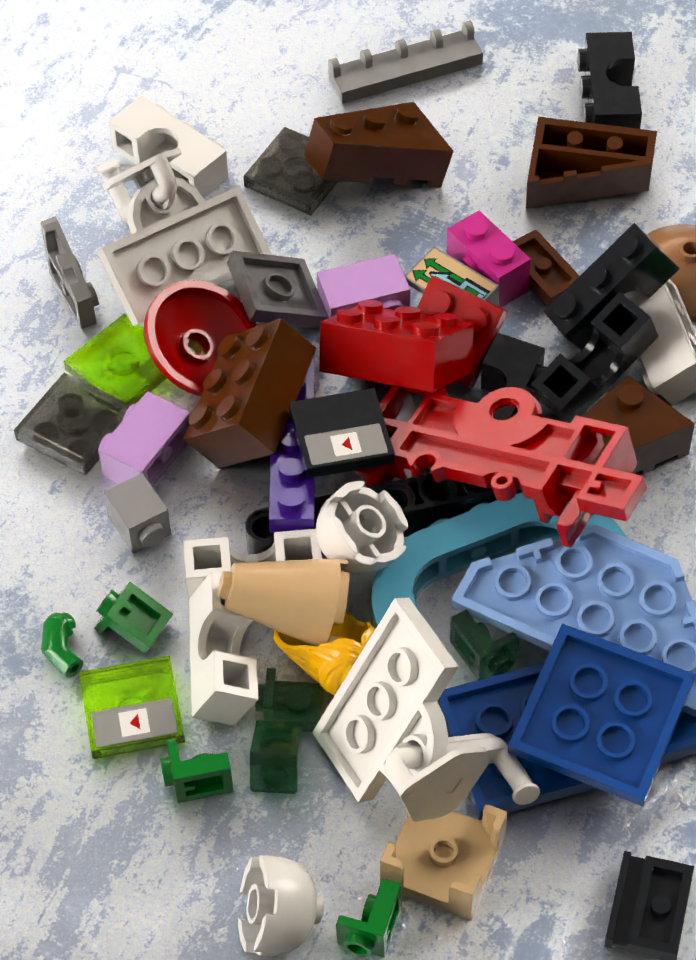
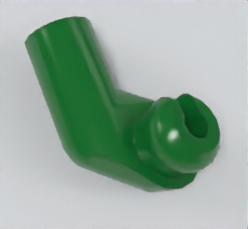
[41,612,84,678]

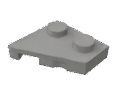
[40,216,99,329]

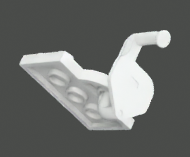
[97,148,272,326]
[312,597,540,821]

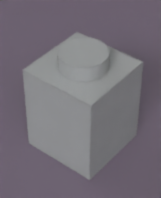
[104,473,171,554]

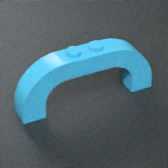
[371,493,626,629]

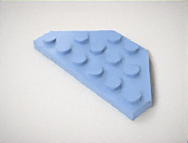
[451,524,696,717]

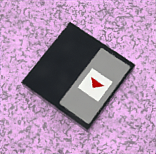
[289,388,395,479]

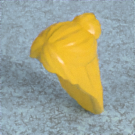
[273,612,375,696]

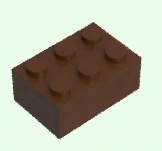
[183,318,317,468]

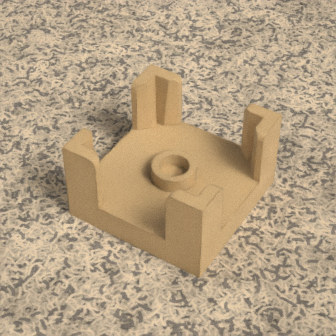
[380,805,508,921]

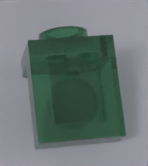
[450,610,519,680]
[255,668,324,732]
[250,720,303,794]

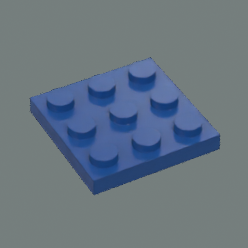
[508,623,696,806]
[437,663,596,820]

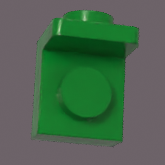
[94,582,173,653]
[160,739,234,803]
[336,879,402,958]

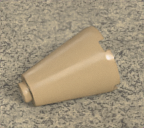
[218,558,350,646]

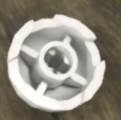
[316,480,408,575]
[238,854,324,956]

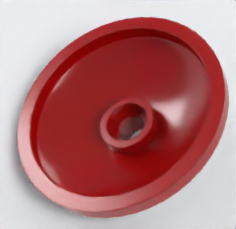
[144,280,257,397]

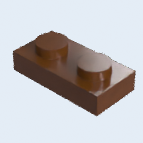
[512,230,579,306]

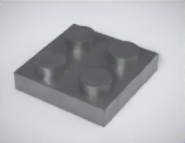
[227,251,328,329]

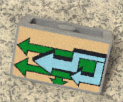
[405,246,499,306]

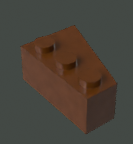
[304,102,454,188]
[526,117,657,209]
[581,376,695,475]

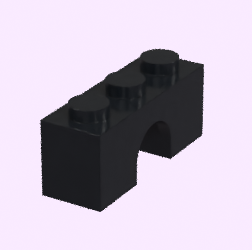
[577,32,642,129]
[543,223,680,351]
[531,292,659,423]
[463,333,547,420]

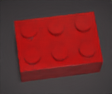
[319,300,474,393]

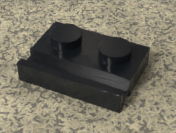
[604,851,694,960]

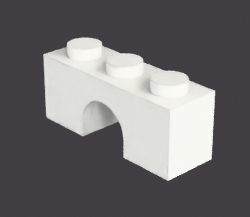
[109,95,229,198]
[183,528,322,599]
[189,571,258,726]

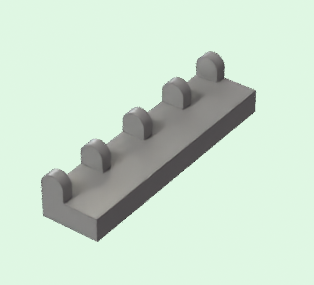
[328,20,483,104]

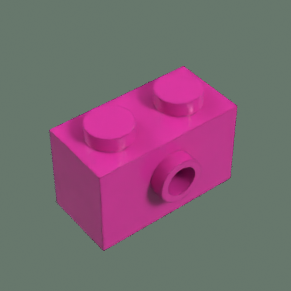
[446,211,531,307]

